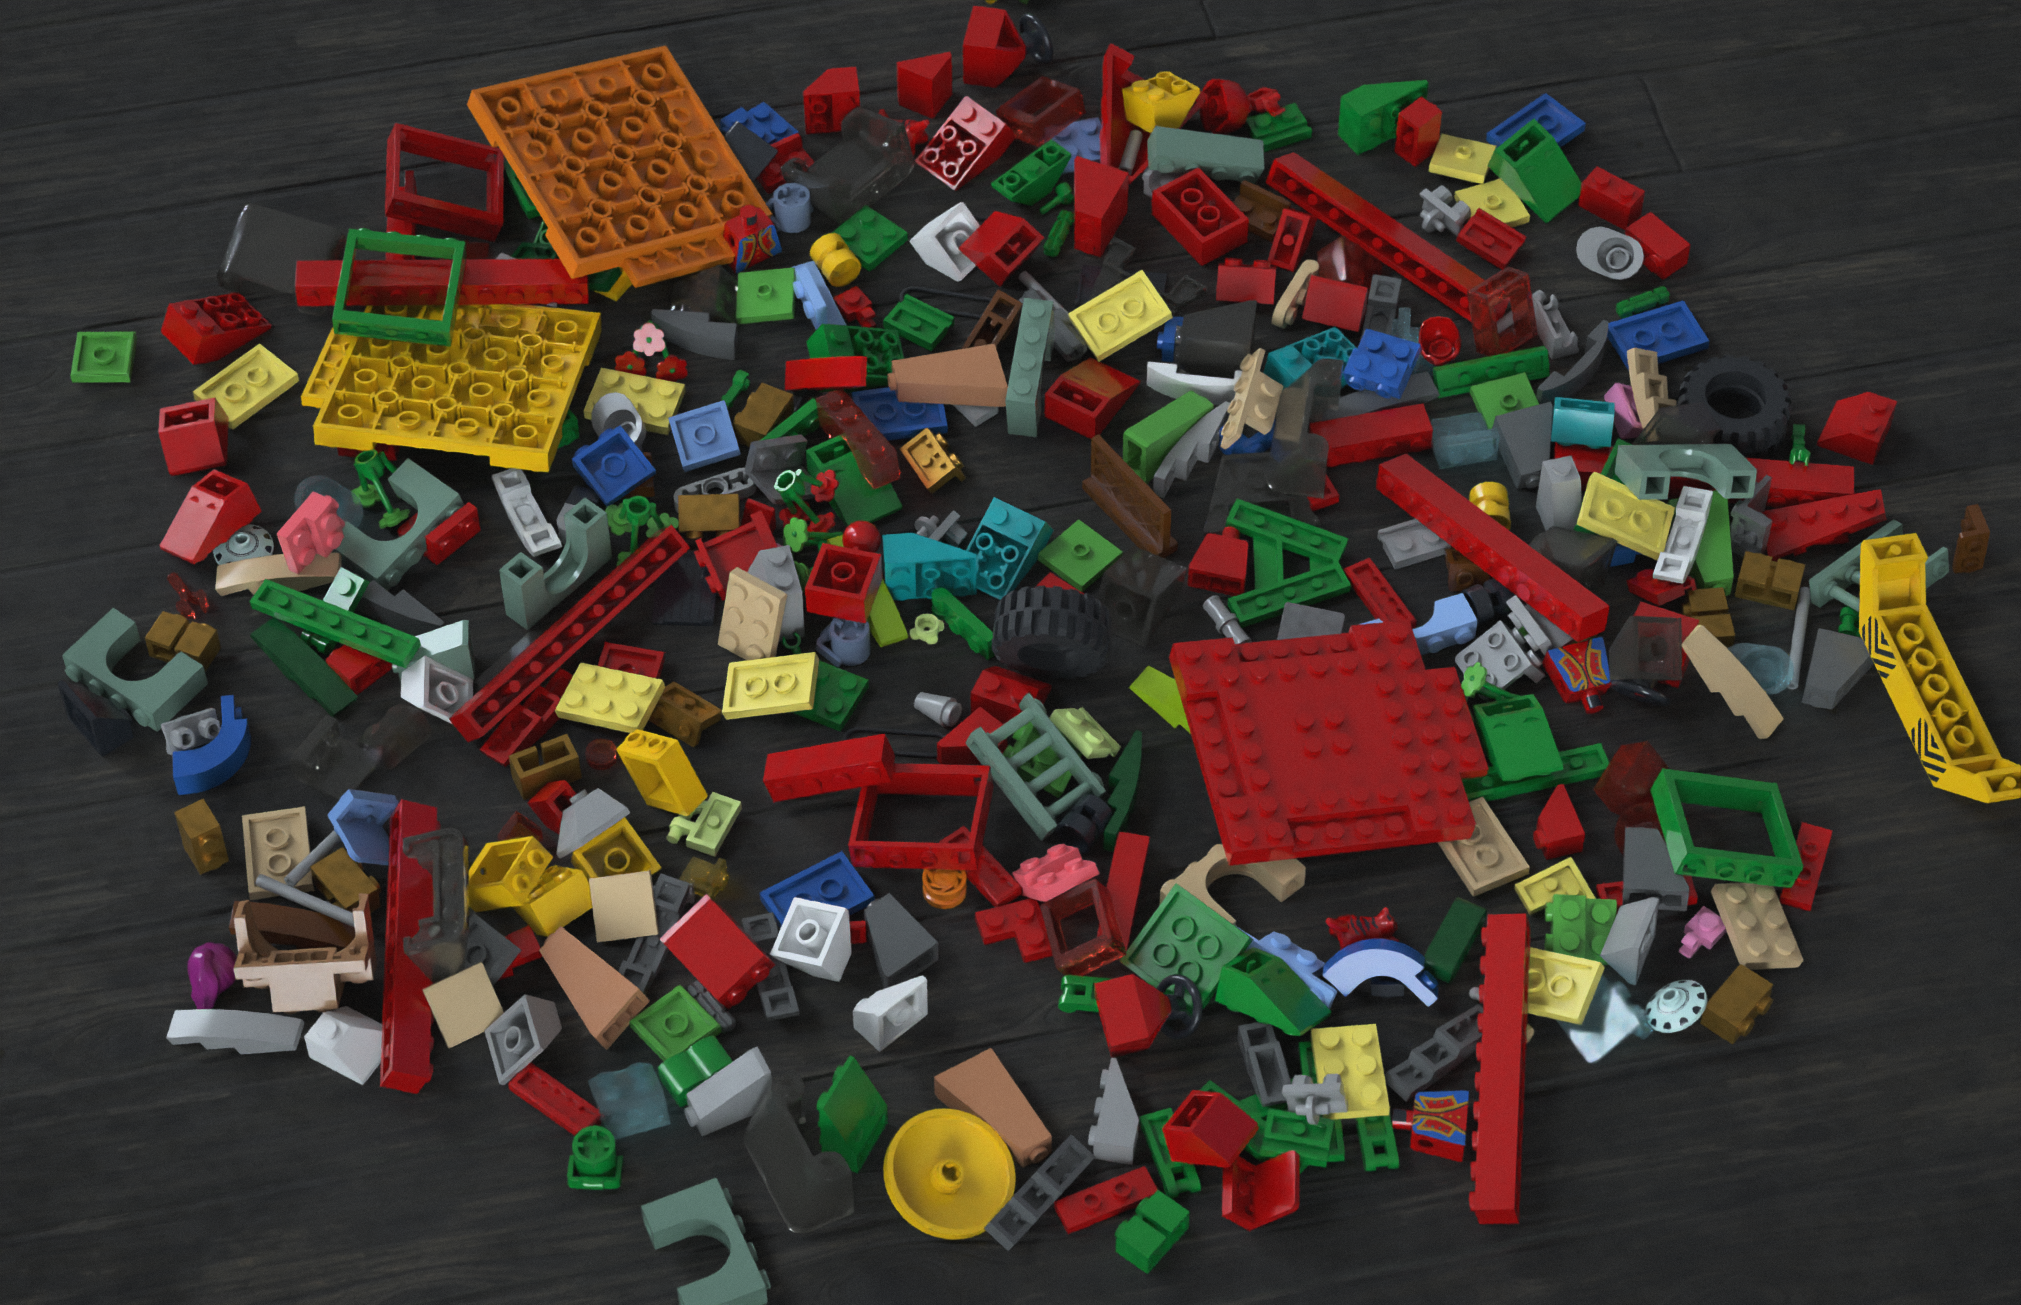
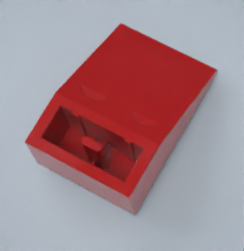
[914,96,1017,191]
[161,292,272,365]
[1045,357,1140,439]
[159,470,262,565]

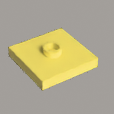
[1429,134,1496,184]
[1454,179,1530,227]

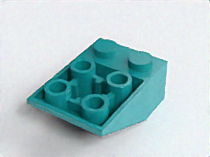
[1263,327,1357,414]
[1551,397,1615,449]
[966,497,1054,600]
[882,533,977,601]

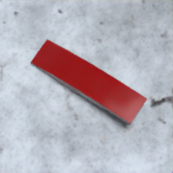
[785,356,867,391]
[480,668,573,767]
[1095,832,1150,955]

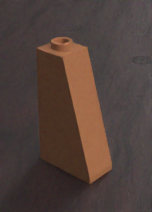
[887,344,1008,407]
[539,926,650,1050]
[934,1048,1052,1168]

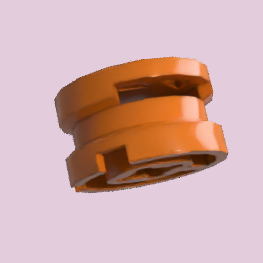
[922,869,967,910]

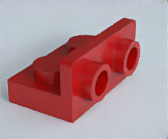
[757,133,817,194]

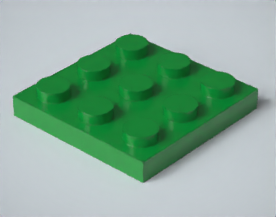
[1120,883,1254,1015]

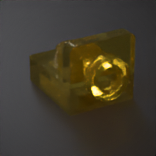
[679,856,729,900]

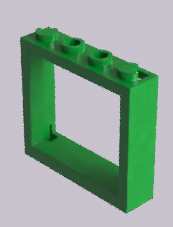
[332,228,467,347]
[1650,768,1804,888]

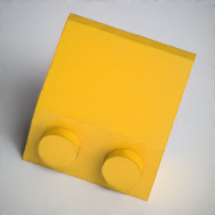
[571,817,662,882]

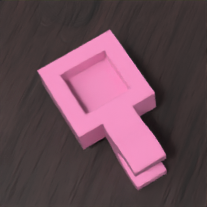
[1679,906,1727,959]

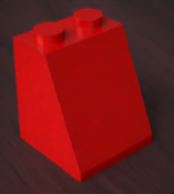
[1074,156,1129,257]
[660,894,776,1009]

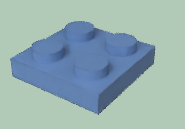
[1045,117,1102,175]
[668,400,741,472]

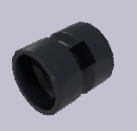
[1461,578,1515,627]
[1056,794,1114,854]

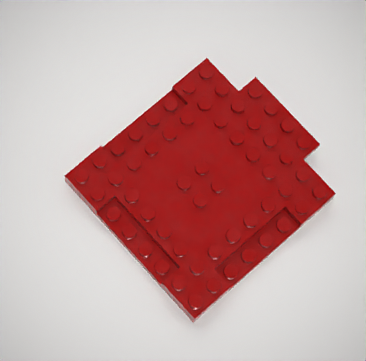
[1169,620,1489,866]

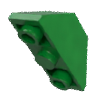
[991,139,1071,206]

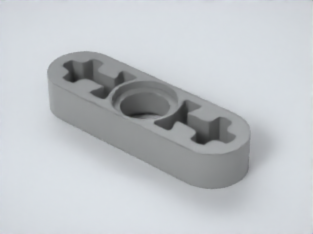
[674,468,757,513]

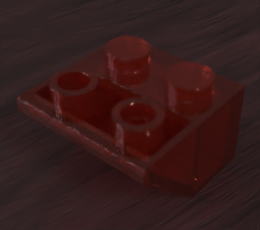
[1317,235,1382,306]
[1593,741,1670,829]

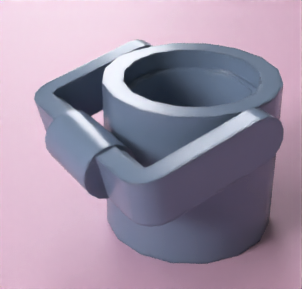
[766,183,814,233]
[815,618,871,667]

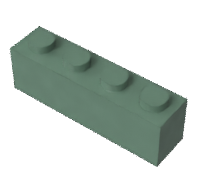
[1147,126,1264,183]

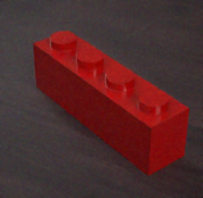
[1308,403,1433,468]
[763,733,895,802]

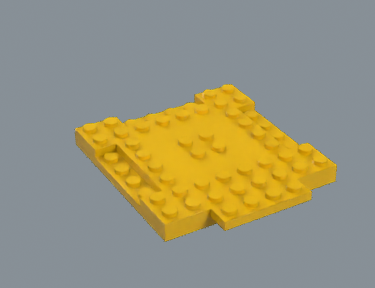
[301,304,601,472]

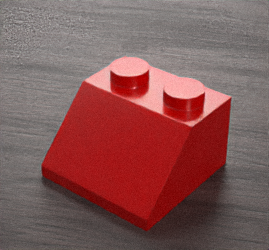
[1817,392,1897,465]
[971,666,1052,725]

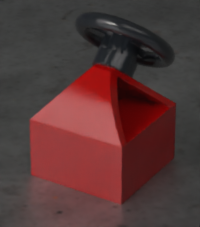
[963,6,1054,88]
[1611,601,1699,707]
[1094,974,1203,1058]

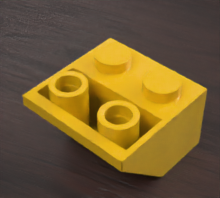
[1122,72,1200,133]
[512,865,593,937]

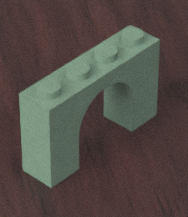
[1006,298,1055,437]
[1615,444,1757,500]
[332,458,464,591]
[499,498,612,630]
[62,608,208,732]
[641,1178,771,1305]

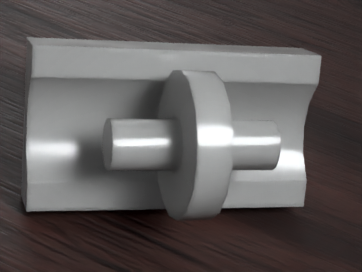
[1420,185,1471,236]
[915,510,968,547]
[161,708,221,755]
[1282,1074,1349,1125]

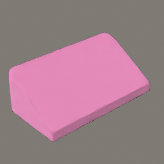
[1604,383,1645,439]

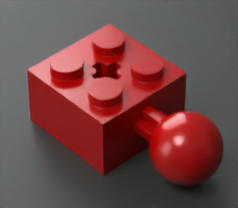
[805,520,883,624]

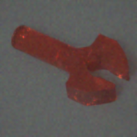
[167,572,208,619]

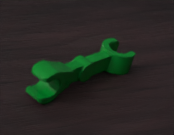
[721,370,750,410]
[1789,424,1811,466]

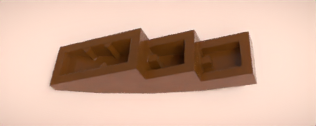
[229,900,355,952]

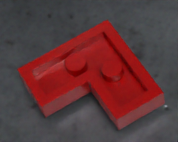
[975,898,1055,963]

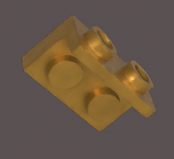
[900,427,966,494]
[649,682,722,747]

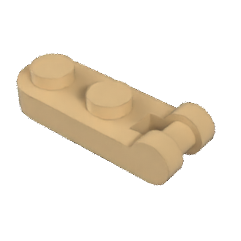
[1272,260,1319,329]

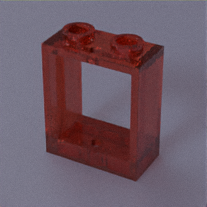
[995,76,1086,147]
[1467,266,1538,356]
[1040,878,1127,976]

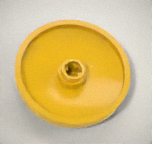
[883,1109,1016,1240]

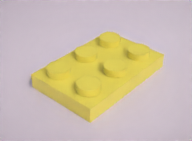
[1068,270,1173,362]
[193,343,299,430]
[583,368,685,435]
[1576,471,1675,561]
[722,652,819,720]
[555,662,665,733]
[1528,947,1605,1025]
[1310,1024,1390,1120]

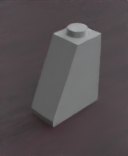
[1536,456,1583,552]
[684,1047,774,1136]

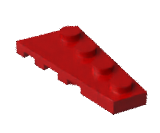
[1761,489,1887,562]

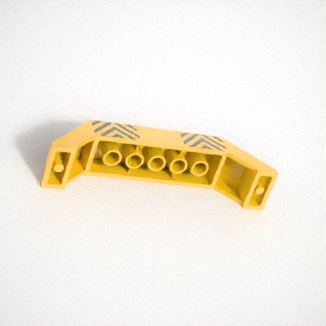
[1859,533,2021,803]

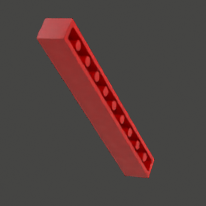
[1266,152,1511,329]
[295,259,589,306]
[1553,442,1854,508]
[1376,454,1610,642]
[448,524,690,742]
[380,799,440,1094]
[1469,914,1531,1224]

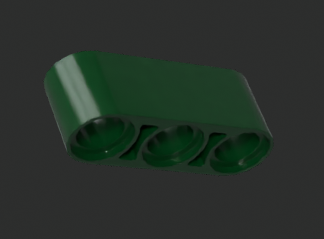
[1421,897,1488,984]

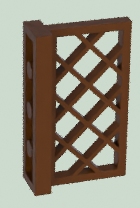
[1082,434,1178,564]

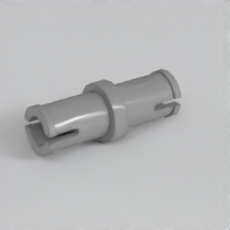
[1203,595,1252,644]

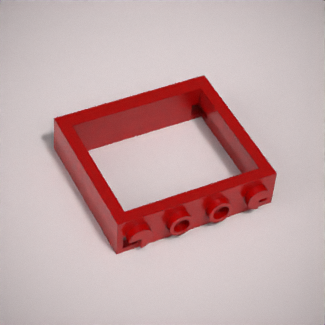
[385,123,504,242]
[848,763,994,870]

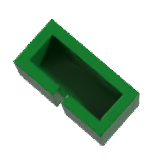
[1115,1190,1190,1274]

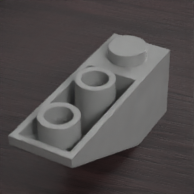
[1088,1058,1139,1165]

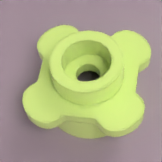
[909,614,944,645]

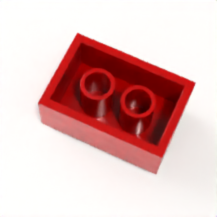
[1152,167,1249,266]

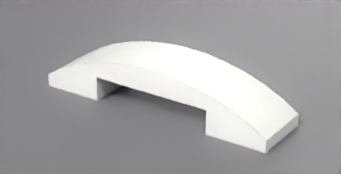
[1147,362,1264,405]
[492,468,562,557]
[1653,486,1713,584]

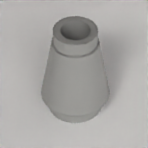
[914,692,962,727]

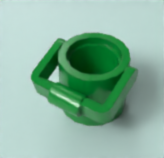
[567,1125,624,1190]

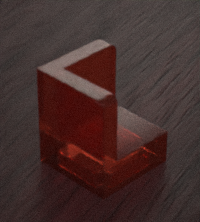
[497,811,543,843]

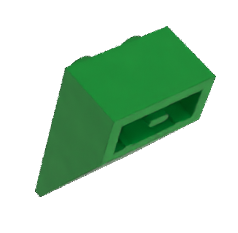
[1338,80,1429,155]
[1488,118,1582,224]
[806,323,904,394]
[806,427,902,527]
[1473,694,1564,781]
[1215,947,1331,1036]
[816,1056,888,1174]

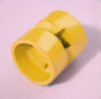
[810,233,861,287]
[1469,482,1511,530]

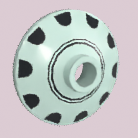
[213,524,274,565]
[1646,980,1707,1033]

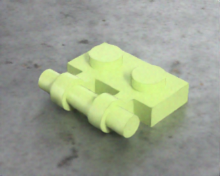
[666,792,742,857]

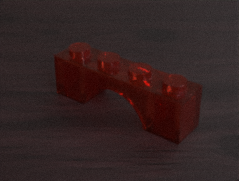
[816,388,900,489]

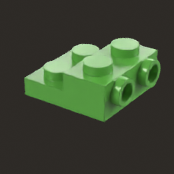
[1003,722,1082,798]
[1545,894,1617,965]

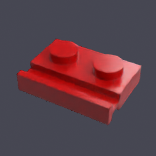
[1456,208,1527,271]
[1627,569,1697,606]

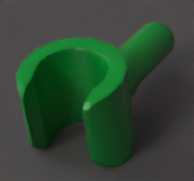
[1039,182,1074,215]
[781,632,802,655]

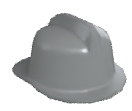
[1576,227,1644,280]
[591,392,647,451]

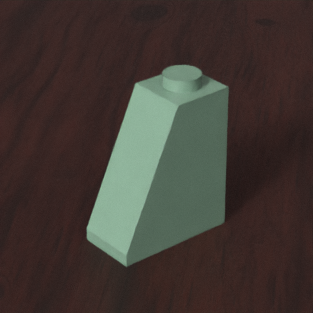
[392,620,475,684]

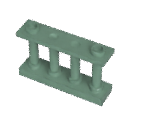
[1809,519,1949,612]
[965,693,1106,841]

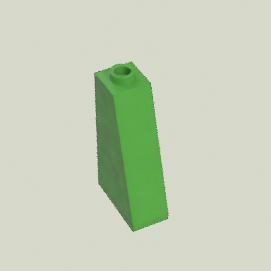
[1123,390,1214,484]
[1668,490,1734,596]

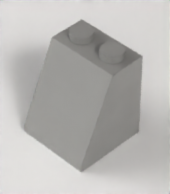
[747,545,805,642]

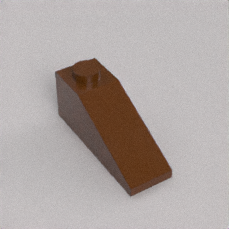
[961,289,1023,351]

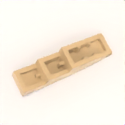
[1627,348,1680,445]
[215,553,342,596]
[1681,625,1784,739]

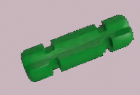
[1043,210,1074,258]
[1616,286,1670,319]

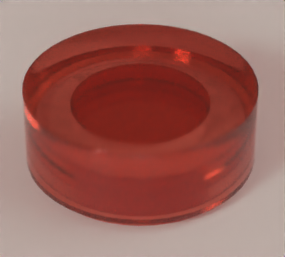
[585,739,617,770]

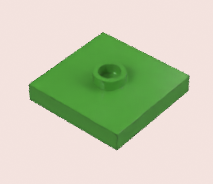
[736,267,796,324]
[71,332,137,383]
[1469,372,1539,439]
[1038,520,1123,592]
[629,985,722,1061]

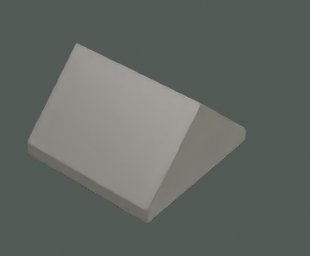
[1600,897,1659,985]

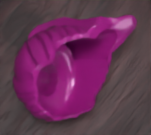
[187,942,237,1009]

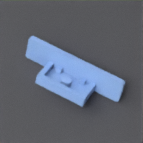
[790,261,847,330]
[1236,926,1337,1010]

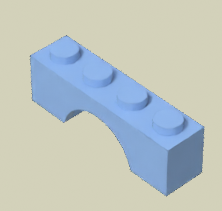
[1359,593,1478,655]

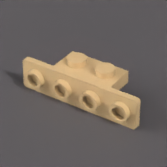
[1220,348,1283,450]

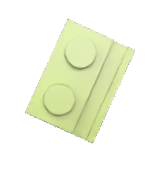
[1049,707,1121,759]

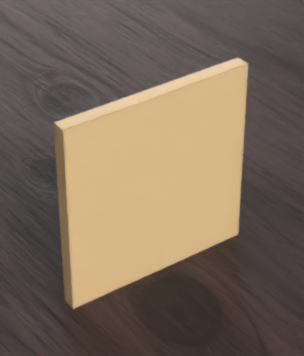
[589,870,659,942]
[422,962,504,1048]

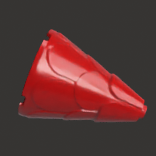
[1099,43,1207,185]

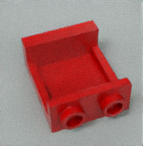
[694,510,778,601]

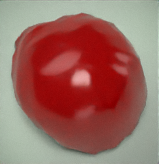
[1419,316,1462,366]

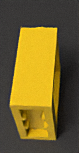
[616,729,708,817]
[455,836,553,912]

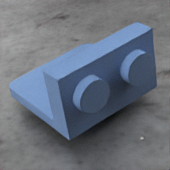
[328,789,399,866]

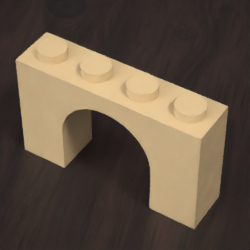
[1159,844,1306,926]

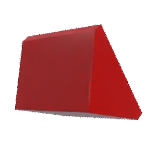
[896,52,952,119]
[1302,275,1368,332]

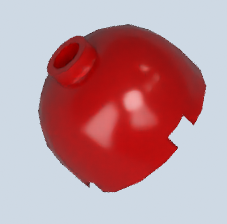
[1199,79,1251,135]

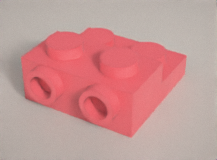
[277,491,345,575]
[1012,844,1099,902]

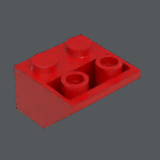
[803,66,861,134]
[958,211,1044,287]
[1216,258,1277,304]
[158,397,229,476]
[1162,1090,1259,1167]

